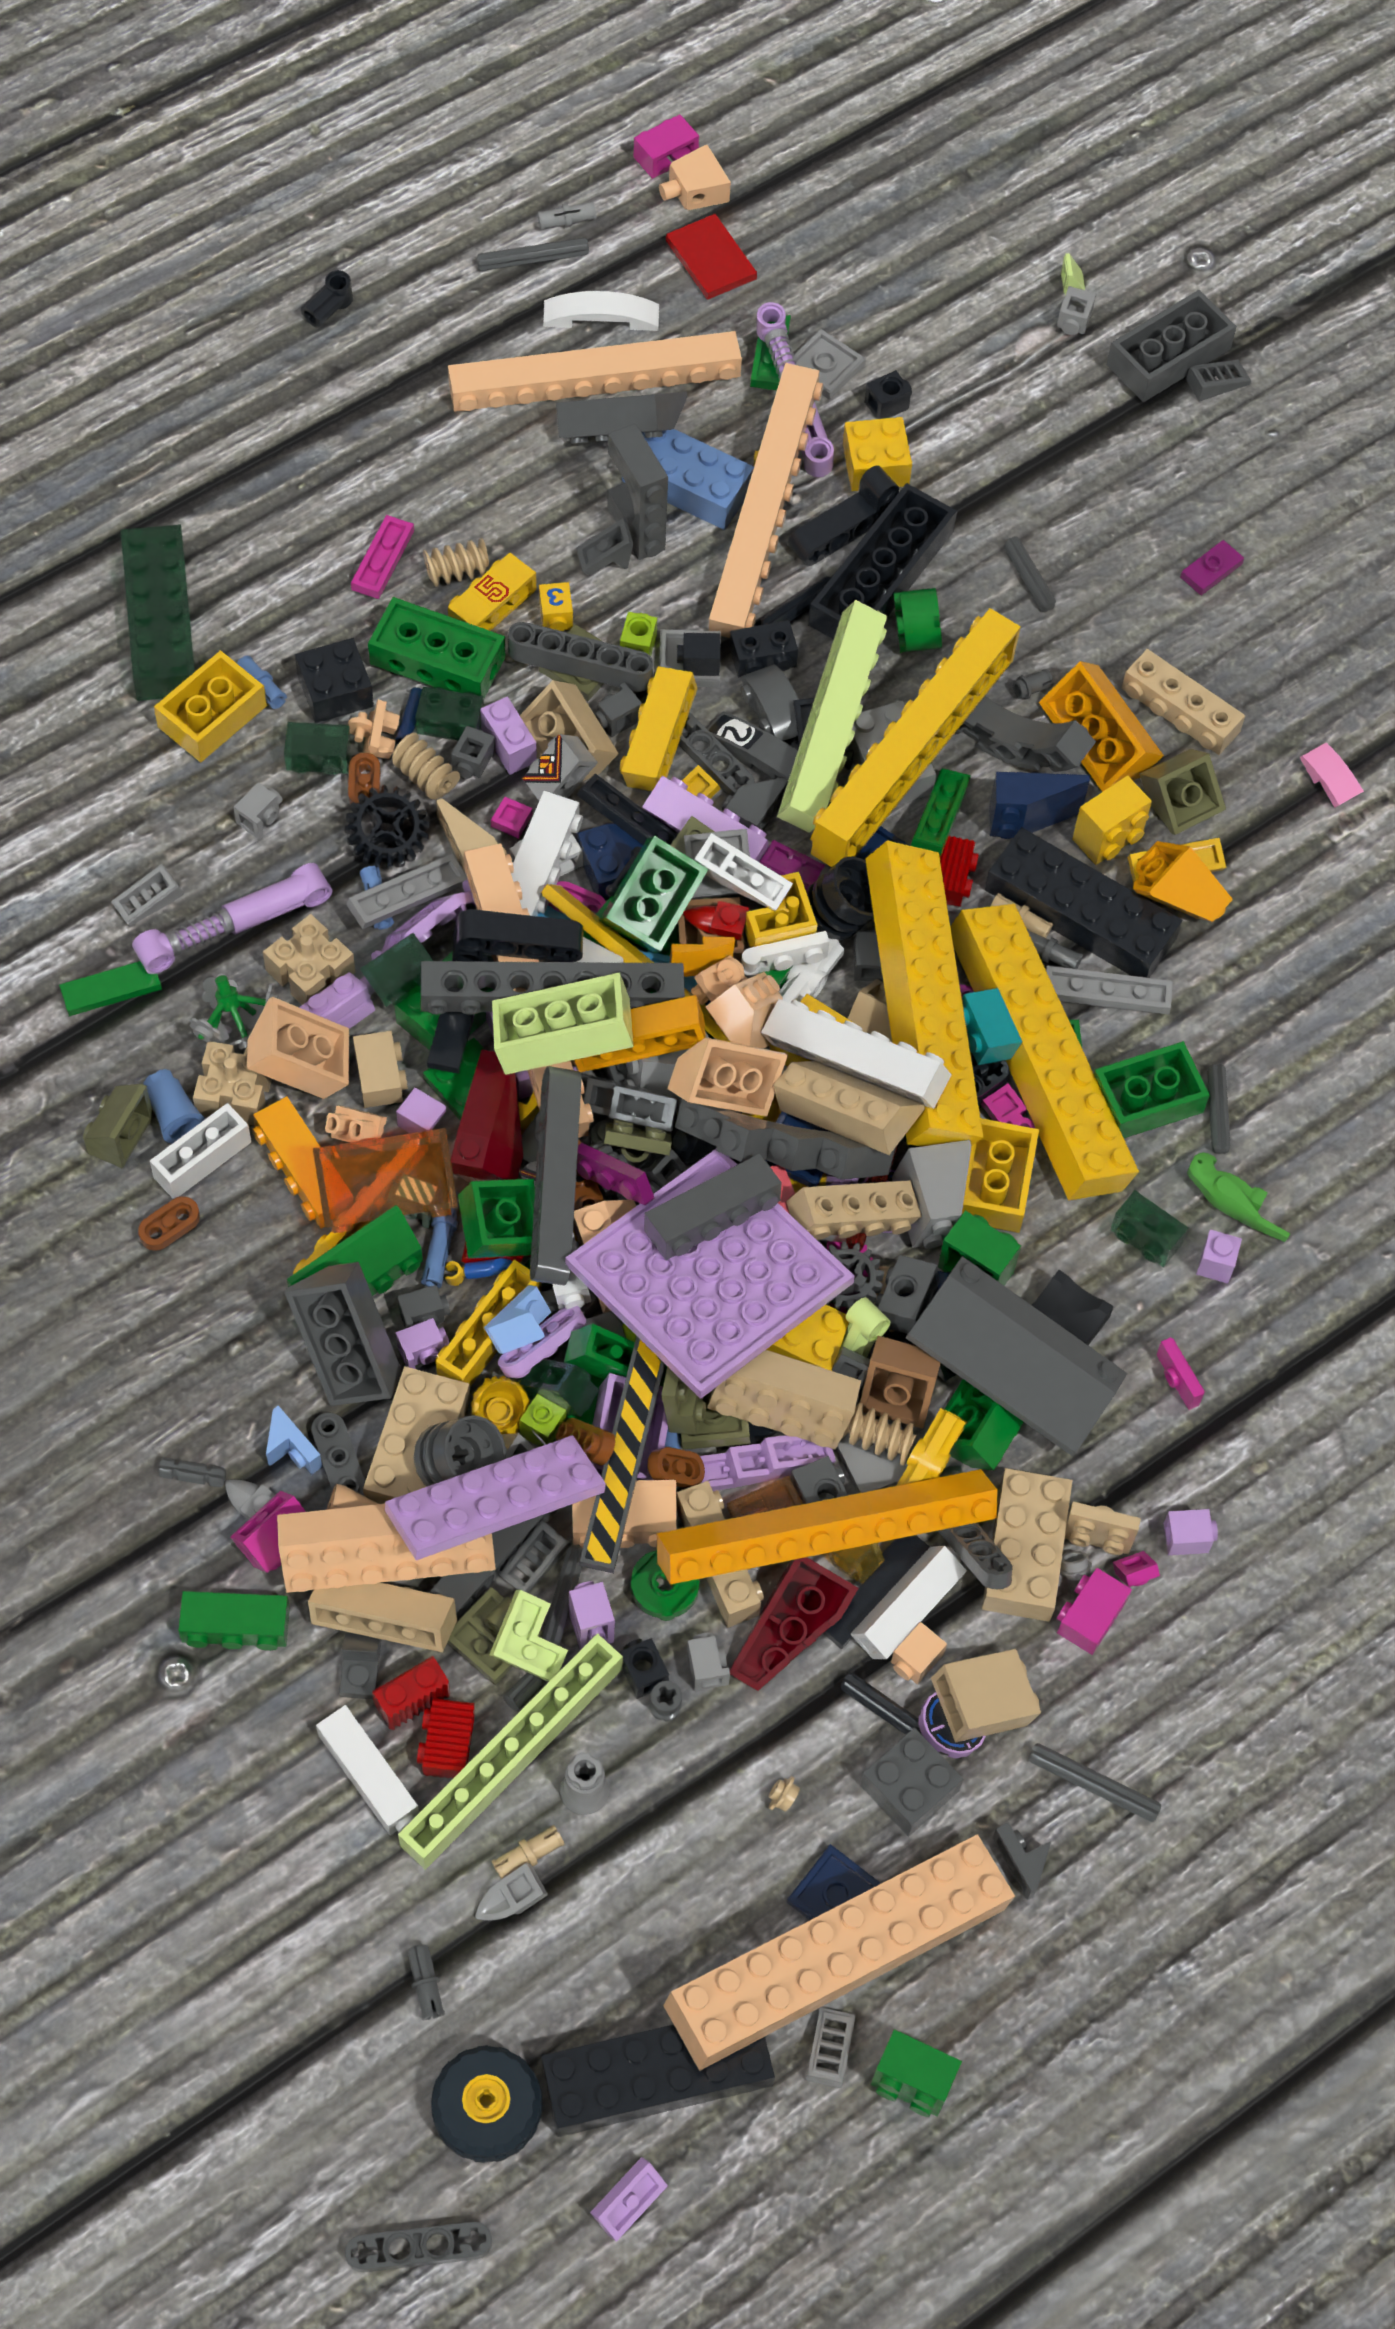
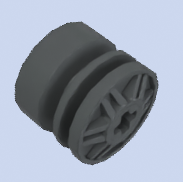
[414,1415,506,1486]

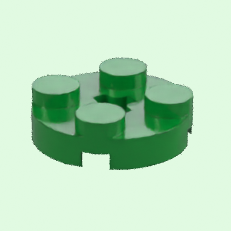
[630,1550,700,1621]

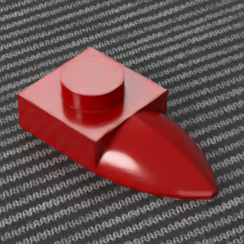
[683,901,749,941]

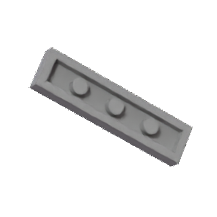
[346,854,467,929]
[1046,966,1173,1014]

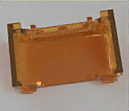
[313,1128,458,1233]

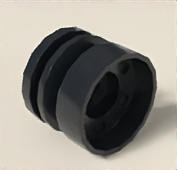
[806,856,874,941]

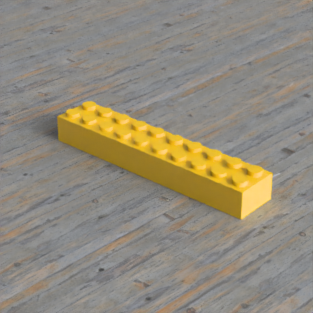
[810,608,1021,867]
[865,841,983,1147]
[950,904,1139,1201]

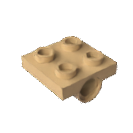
[1065,1501,1141,1555]

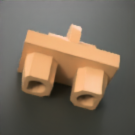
[347,699,400,759]
[691,955,748,1005]
[325,1106,387,1149]

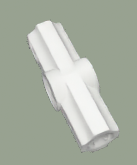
[779,938,844,1003]

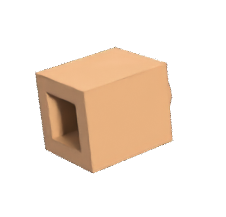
[891,1622,947,1685]

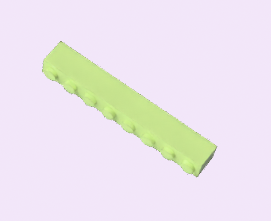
[777,600,887,833]
[398,1633,623,1870]

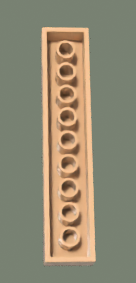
[663,1834,1015,2071]

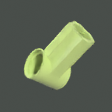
[838,1297,891,1358]

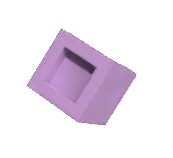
[396,1088,446,1144]

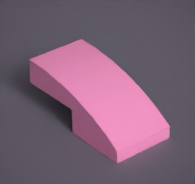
[1300,743,1364,808]

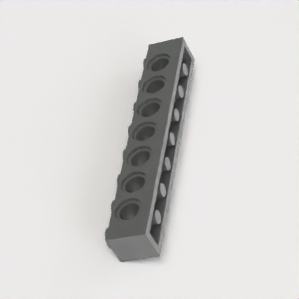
[421,961,685,1015]

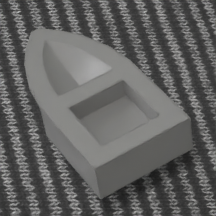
[225,1479,276,1520]
[475,1863,548,1921]

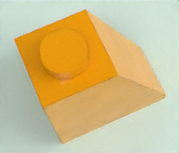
[1133,841,1233,922]

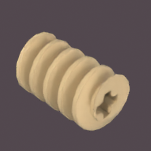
[423,538,489,587]
[392,733,460,800]
[842,1402,918,1466]

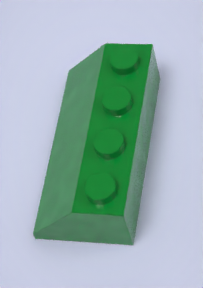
[287,1205,423,1296]
[945,1379,1023,1471]

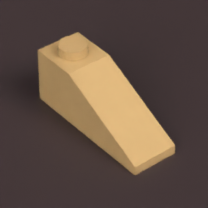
[436,799,507,872]

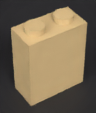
[931,1649,1041,1743]

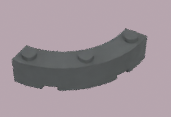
[956,696,1096,772]

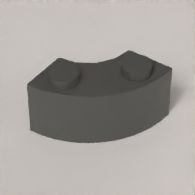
[740,665,799,741]

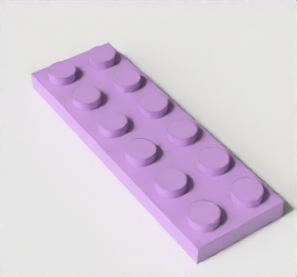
[385,1435,606,1560]

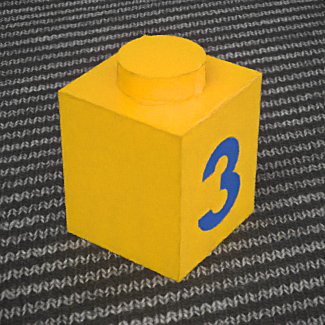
[539,582,573,631]

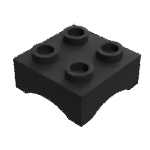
[1032,1270,1114,1345]

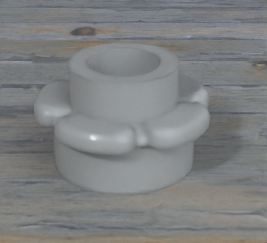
[1060,1551,1092,1581]

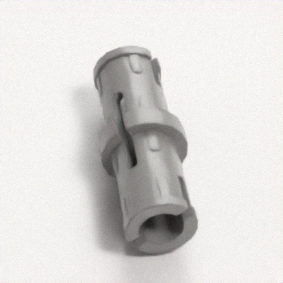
[537,201,597,230]

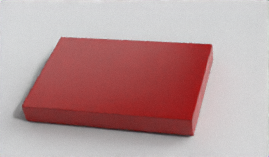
[666,214,757,300]

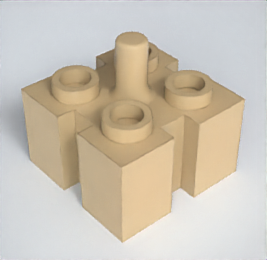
[263,914,356,1005]
[193,1041,272,1125]

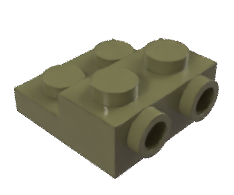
[661,1366,710,1435]

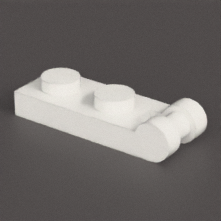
[742,931,830,978]

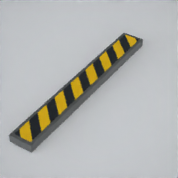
[579,1337,666,1574]

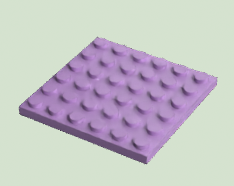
[565,1149,855,1399]

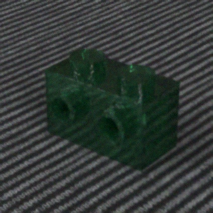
[416,687,484,741]
[284,722,351,775]
[360,933,433,1007]
[1110,1190,1189,1267]
[517,1359,599,1417]

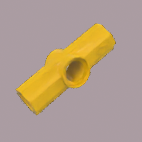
[896,1408,967,1486]

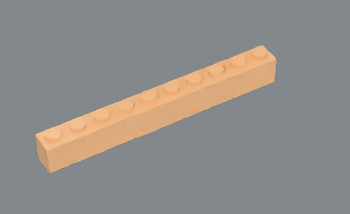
[448,331,742,412]
[709,363,823,638]
[464,843,594,1138]

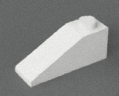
[694,833,793,911]

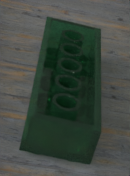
[121,524,196,701]

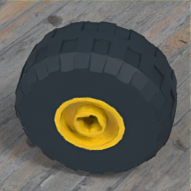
[431,2045,543,2163]

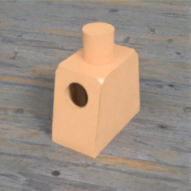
[659,145,731,210]

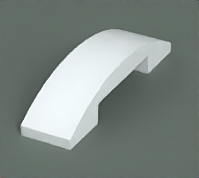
[543,291,659,331]

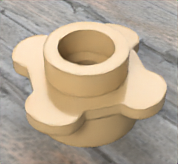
[768,1776,800,1812]

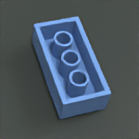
[622,429,754,530]

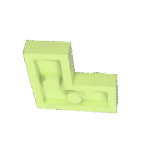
[489,1590,568,1682]

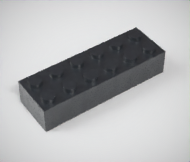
[808,483,957,640]
[985,827,1183,978]
[541,2024,775,2137]

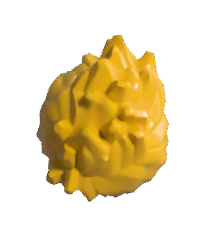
[471,1376,530,1434]

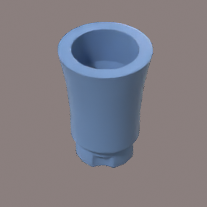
[143,1069,205,1144]

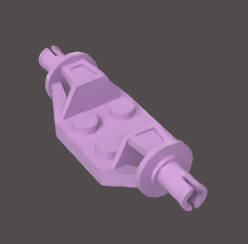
[360,879,476,996]

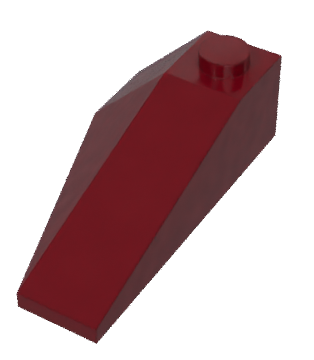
[450,1049,524,1181]
[729,1557,859,1691]

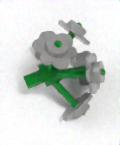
[190,973,279,1050]

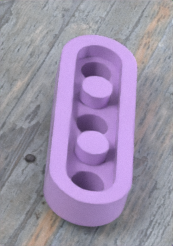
[498,1306,586,1379]

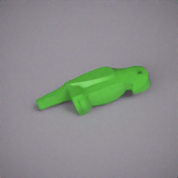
[1187,1152,1290,1242]

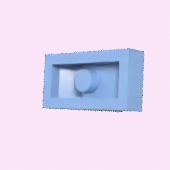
[484,1285,551,1354]
[266,1406,322,1475]

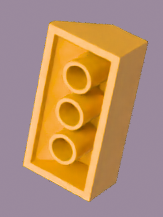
[1039,661,1164,792]

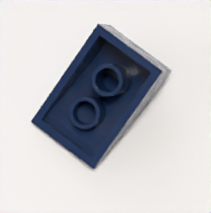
[989,772,1090,839]
[577,824,667,901]

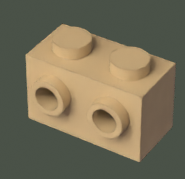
[353,1031,408,1108]

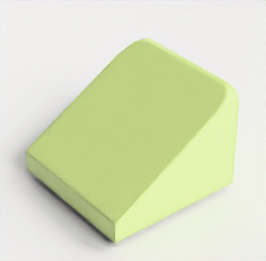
[1061,253,1085,295]

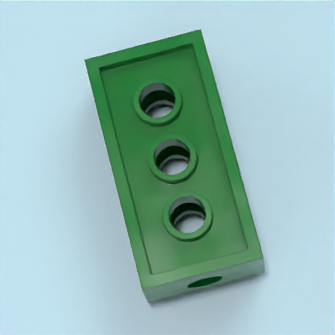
[368,597,506,704]

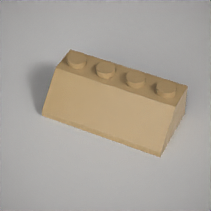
[773,1061,925,1155]

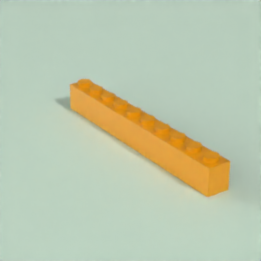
[656,1469,997,1585]

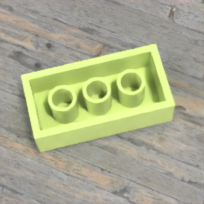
[492,972,634,1075]

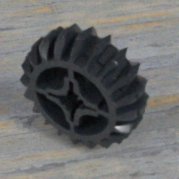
[344,785,430,870]

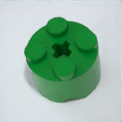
[894,588,942,653]

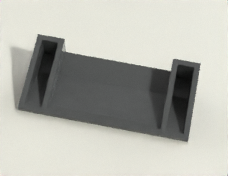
[906,1256,1128,1456]

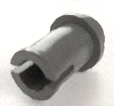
[1013,669,1054,699]

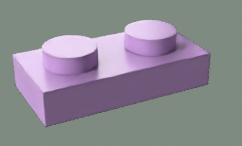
[590,2157,668,2242]

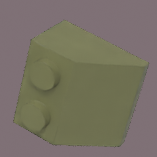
[1140,749,1226,835]
[83,1084,154,1169]

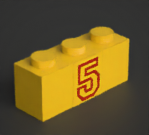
[448,552,537,631]

